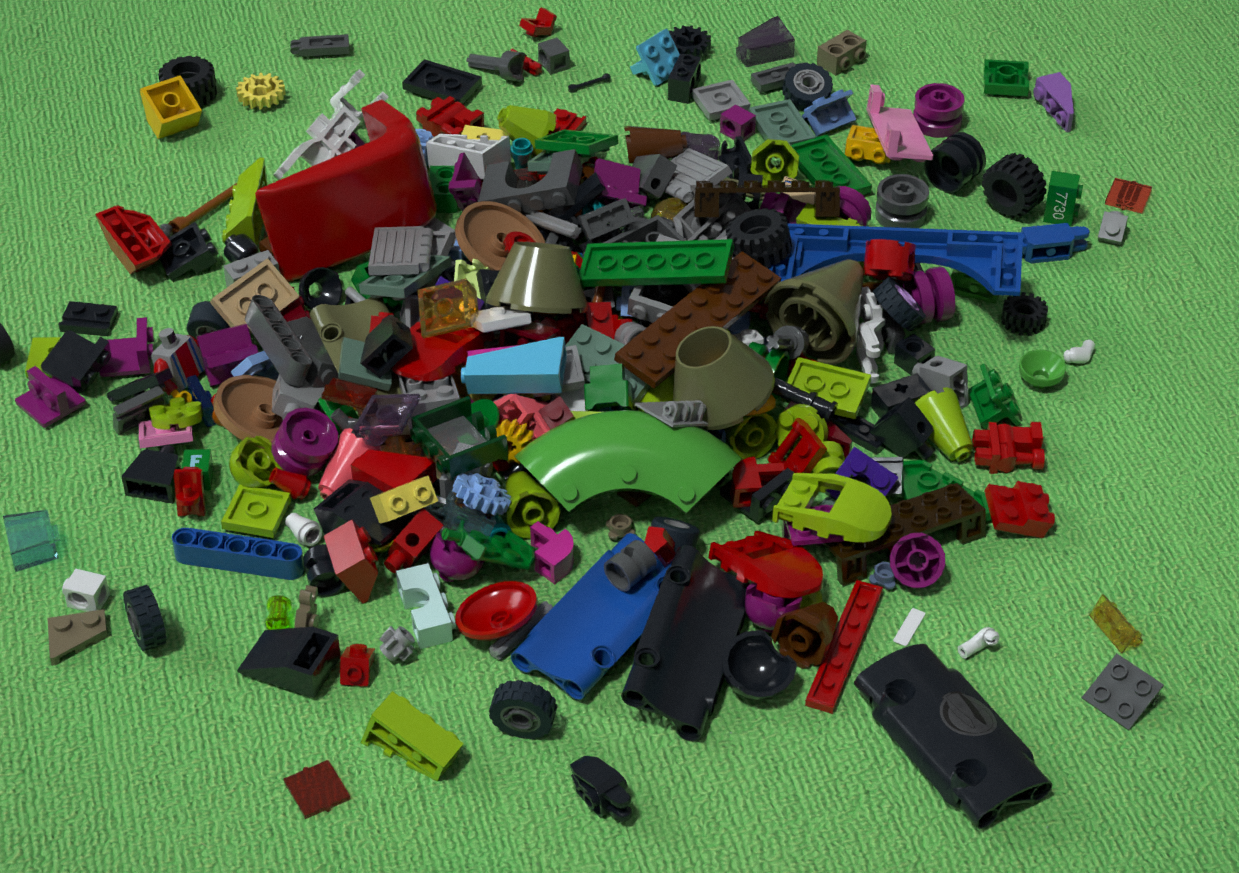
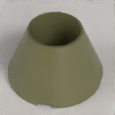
[486,242,588,314]
[673,326,775,430]

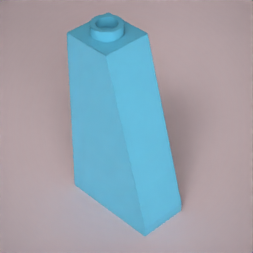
[461,337,567,394]

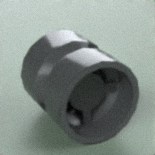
[604,540,657,591]

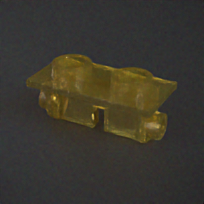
[1089,594,1143,653]

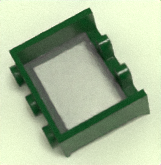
[410,396,508,481]

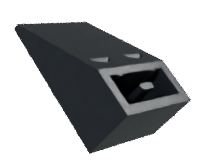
[314,479,416,545]
[237,627,341,698]

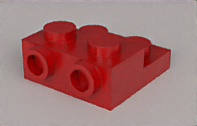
[984,481,1055,538]

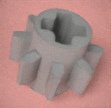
[380,626,415,662]

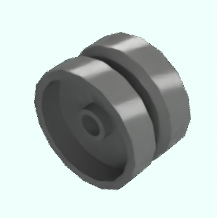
[875,174,929,228]

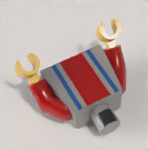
[151,328,205,402]

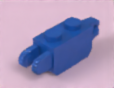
[1021,223,1090,263]

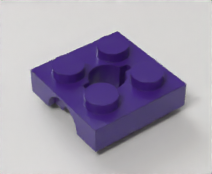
[825,447,898,501]

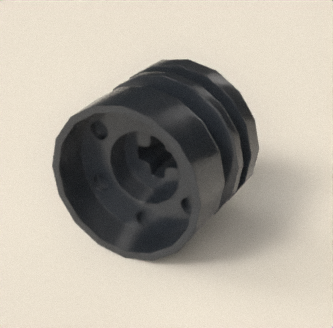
[924,132,986,193]

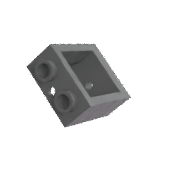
[577,198,635,240]

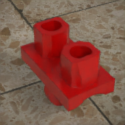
[174,467,206,516]

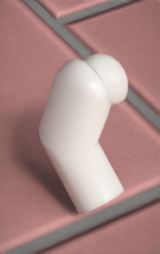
[1063,340,1095,364]
[958,627,1000,659]

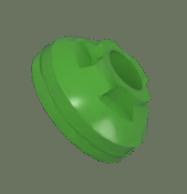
[1019,350,1066,389]

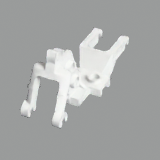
[273,69,389,180]
[856,287,885,383]

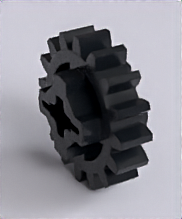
[669,25,711,58]

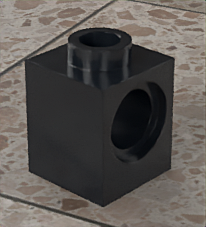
[894,334,935,375]

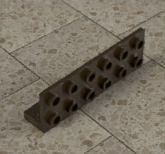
[690,180,840,217]
[823,483,986,586]

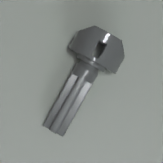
[466,50,527,82]
[766,325,809,360]

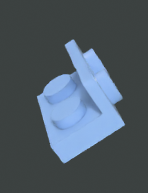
[231,351,279,381]

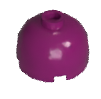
[430,532,485,582]
[890,533,946,588]
[745,583,802,633]

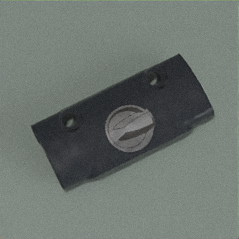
[854,644,1052,829]

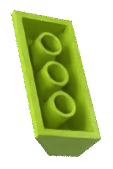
[222,157,268,246]

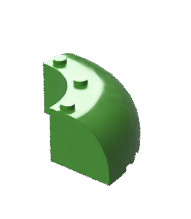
[514,410,742,515]

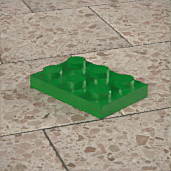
[535,129,618,158]

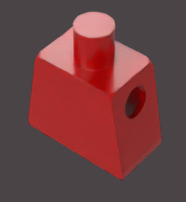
[384,508,444,573]

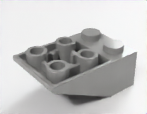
[397,374,463,431]

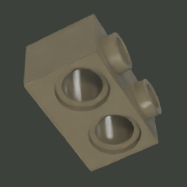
[817,30,867,76]

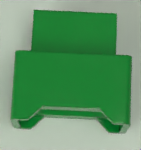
[584,363,633,412]

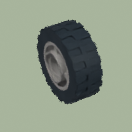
[782,62,833,112]

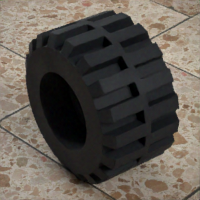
[158,56,217,108]
[982,153,1047,218]
[726,208,792,268]

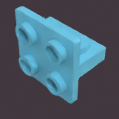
[630,29,680,86]

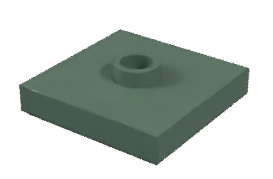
[338,337,392,391]

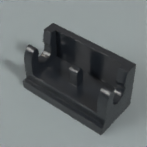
[719,136,753,180]

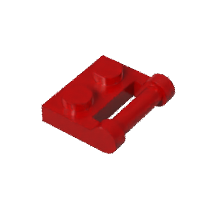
[768,418,827,473]

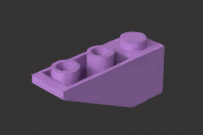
[1033,72,1074,132]

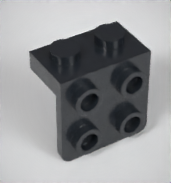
[41,330,112,394]
[720,468,795,522]

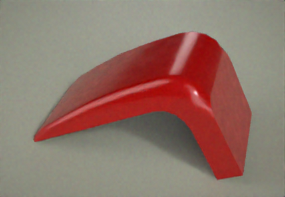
[255,99,437,282]

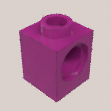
[720,104,756,141]

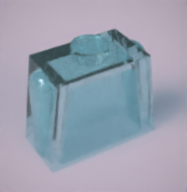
[3,510,60,572]

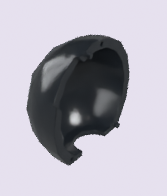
[722,630,797,700]

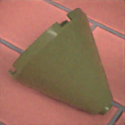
[764,259,864,365]

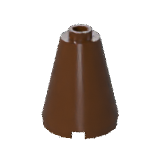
[624,126,687,163]

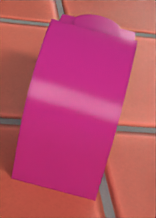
[530,521,574,584]

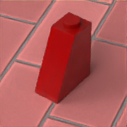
[351,449,437,492]

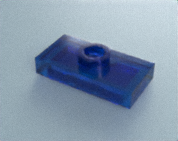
[186,375,216,427]

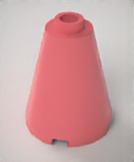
[318,428,383,500]

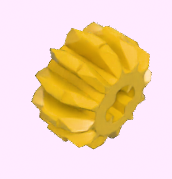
[496,418,535,464]

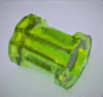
[265,595,292,630]

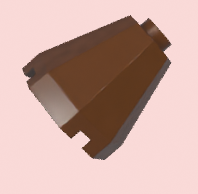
[771,602,838,669]

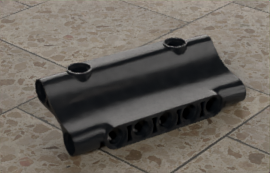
[621,545,750,741]

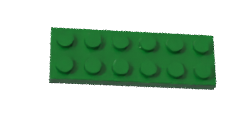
[579,239,735,287]

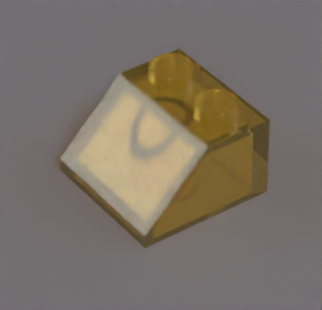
[418,279,479,338]

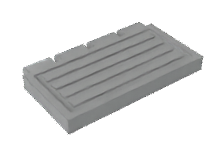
[664,148,732,203]
[368,226,433,275]

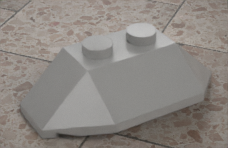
[673,193,752,241]

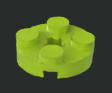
[149,397,203,430]
[775,404,828,454]

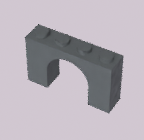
[478,149,583,213]

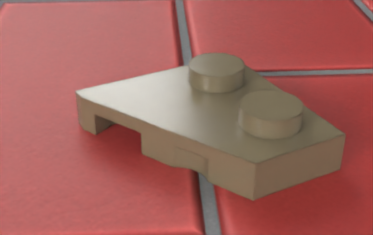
[47,609,108,666]

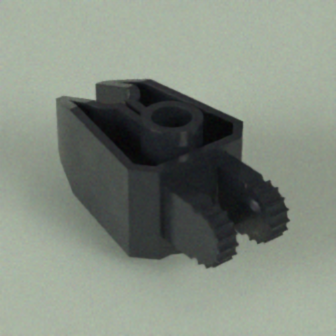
[570,756,633,822]

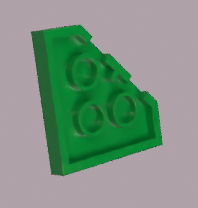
[903,460,991,521]

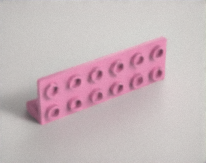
[866,84,933,162]

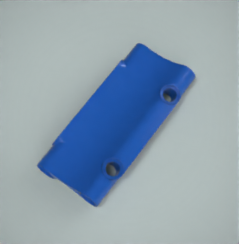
[511,533,672,700]

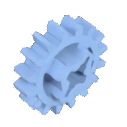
[452,472,511,515]

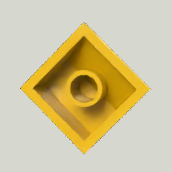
[140,75,202,139]

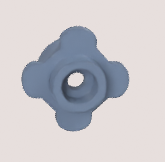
[869,562,896,589]

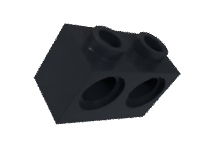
[668,54,701,104]

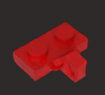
[585,302,632,339]

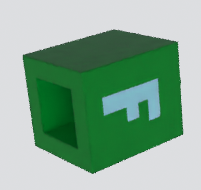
[182,449,214,490]

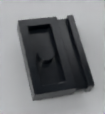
[58,301,118,337]

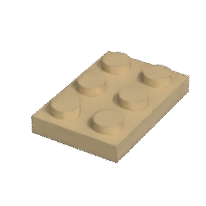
[210,258,300,334]

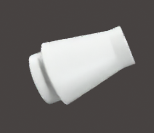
[285,513,322,546]

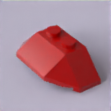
[95,205,171,274]

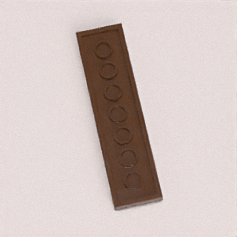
[614,251,781,389]

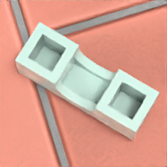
[396,563,456,649]

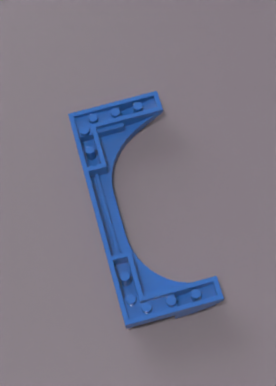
[768,223,1023,296]

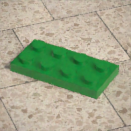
[791,134,872,195]

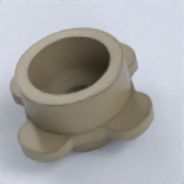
[606,514,635,540]

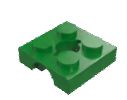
[983,59,1029,97]

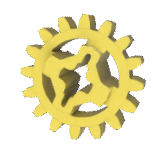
[236,73,286,110]

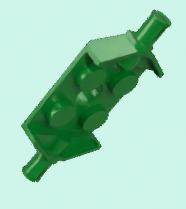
[442,520,538,570]

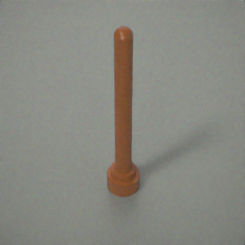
[168,183,237,235]

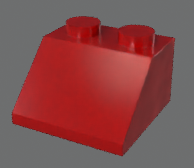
[324,520,378,604]

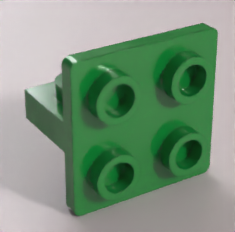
[968,363,1021,429]

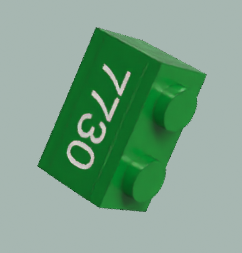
[1043,171,1083,226]

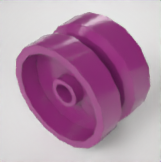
[913,83,965,138]
[837,186,872,226]
[903,266,955,326]
[271,408,338,476]

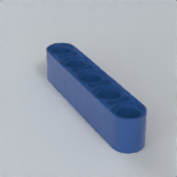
[172,528,305,580]

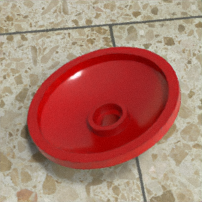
[455,581,538,640]

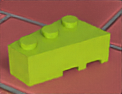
[360,691,464,781]

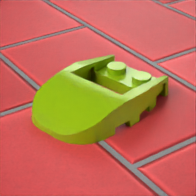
[772,473,892,542]

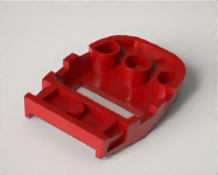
[391,312,494,381]
[708,530,823,598]

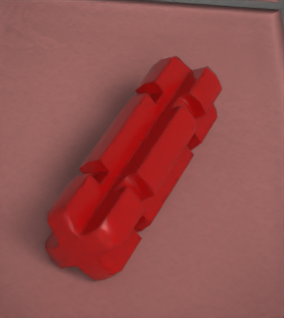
[510,49,542,76]

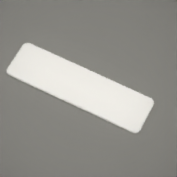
[893,608,925,646]

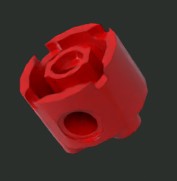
[863,239,916,281]

